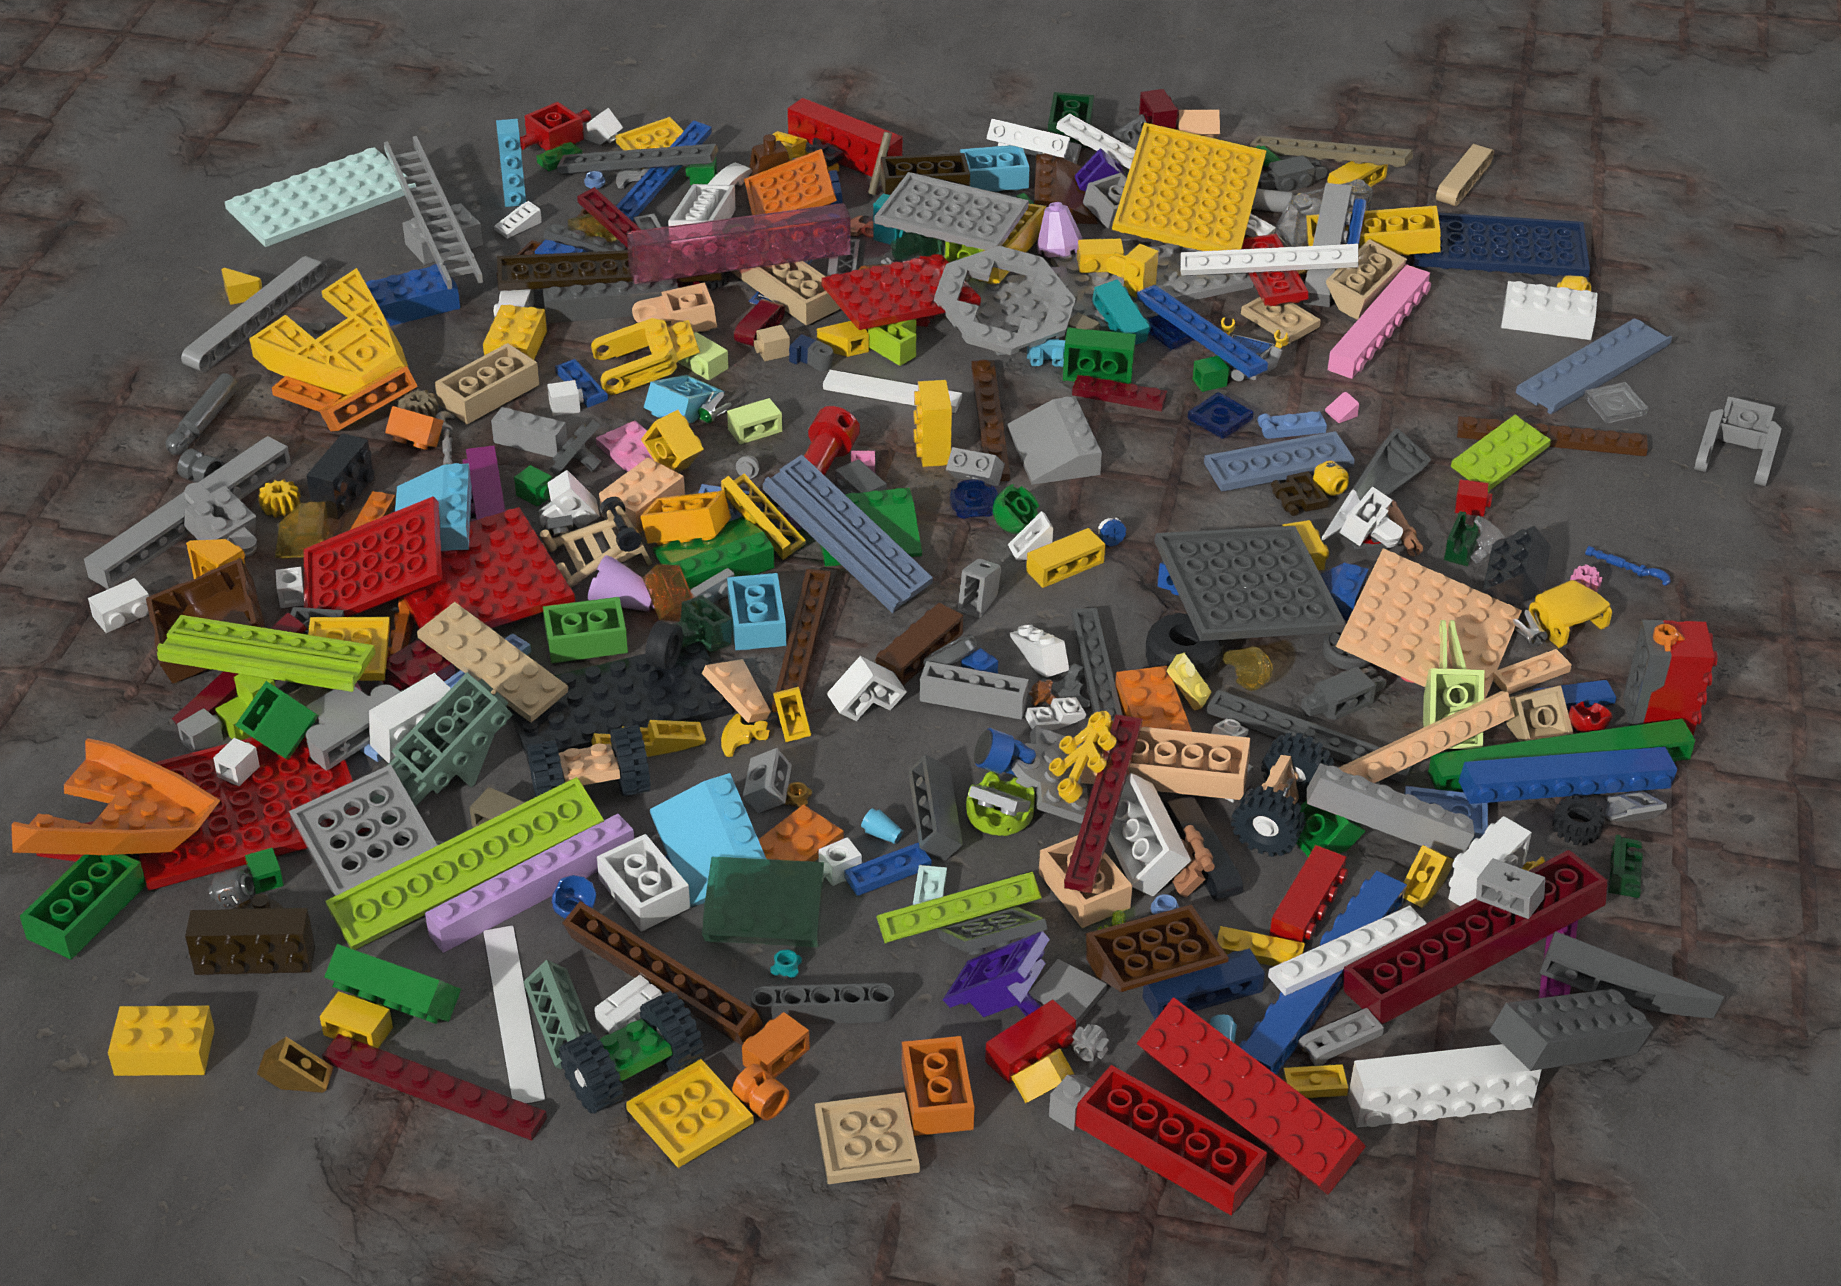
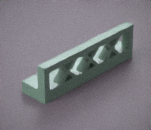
[524,960,592,1069]

